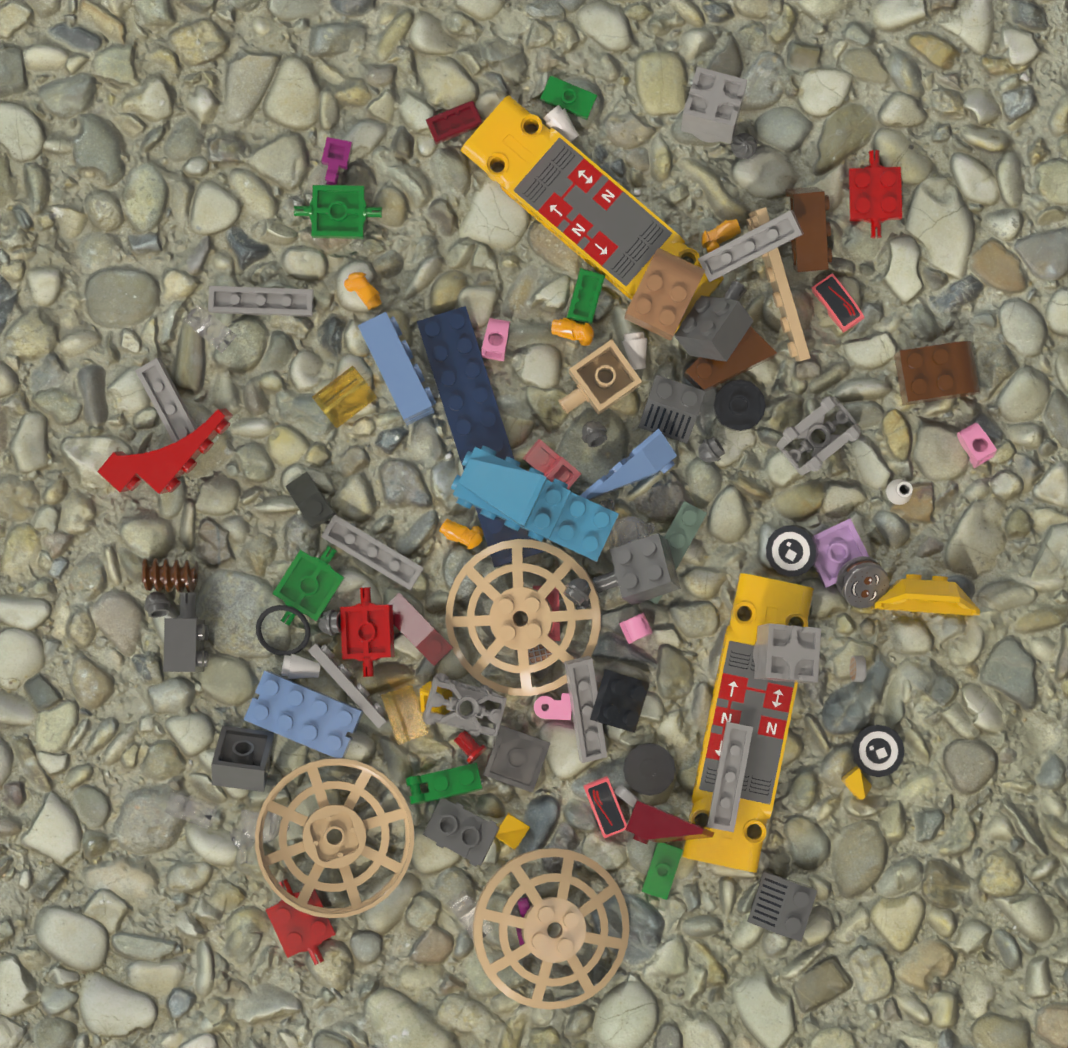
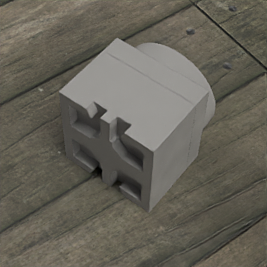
[681,67,747,144]
[753,623,821,683]

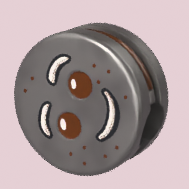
[836,556,889,608]

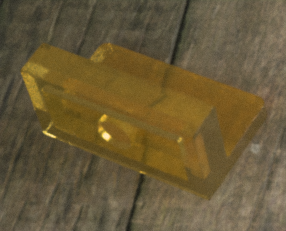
[312,366,377,428]
[381,685,428,745]

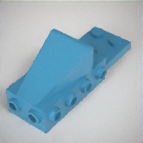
[451,445,619,562]

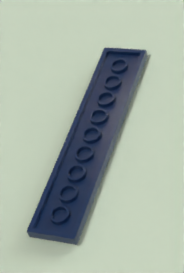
[416,306,544,568]

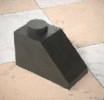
[285,472,336,529]

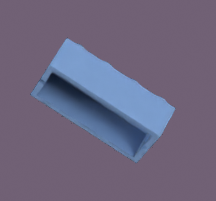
[358,312,436,426]
[244,671,364,758]

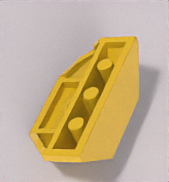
[871,574,980,616]

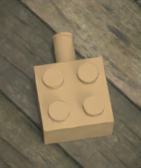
[558,339,642,415]

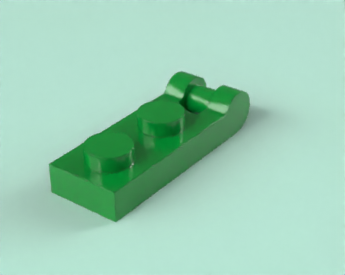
[405,763,483,805]

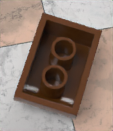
[894,341,980,406]

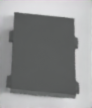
[423,798,500,866]

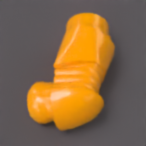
[701,219,741,253]
[344,272,382,310]
[551,318,594,346]
[439,518,484,549]

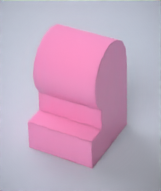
[482,318,510,361]
[957,422,997,468]
[619,612,653,645]
[534,693,572,720]

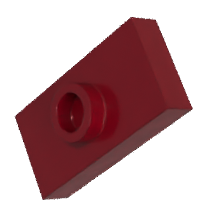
[426,100,483,145]

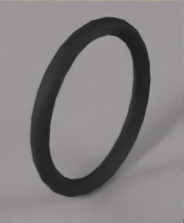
[256,605,311,656]

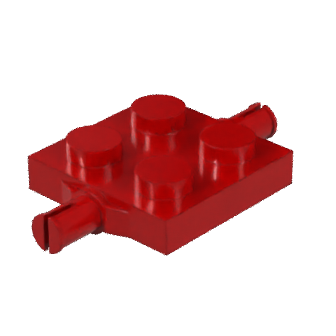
[848,150,902,239]
[340,587,395,677]
[265,879,336,965]

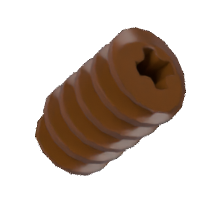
[142,558,199,593]

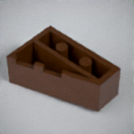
[785,187,832,272]
[683,326,777,391]

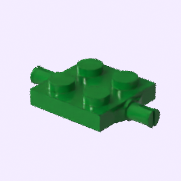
[294,185,382,239]
[272,545,345,626]

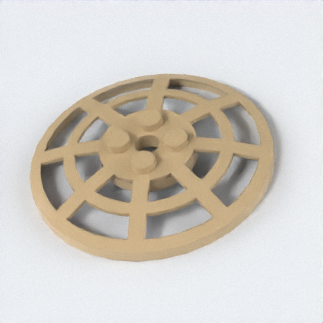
[446,539,602,696]
[255,758,414,918]
[472,848,630,1010]

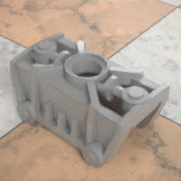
[776,396,861,475]
[422,673,507,737]

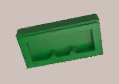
[540,75,597,120]
[567,268,605,325]
[641,842,683,900]

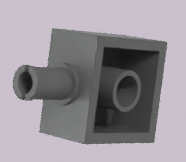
[674,281,753,362]
[593,533,681,605]
[163,593,209,672]

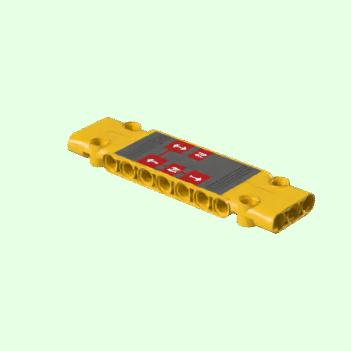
[461,95,724,333]
[682,573,814,873]

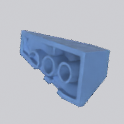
[580,429,677,500]

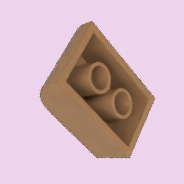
[624,248,705,341]

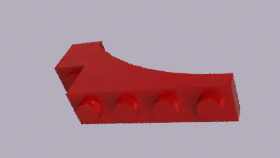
[97,408,233,494]

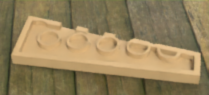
[746,207,810,361]

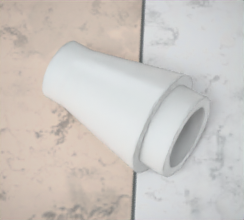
[543,105,579,143]
[622,332,647,370]
[886,479,913,505]
[281,653,320,679]

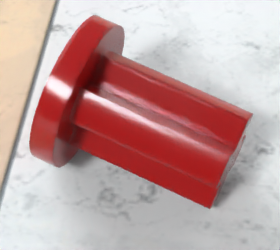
[454,730,487,764]

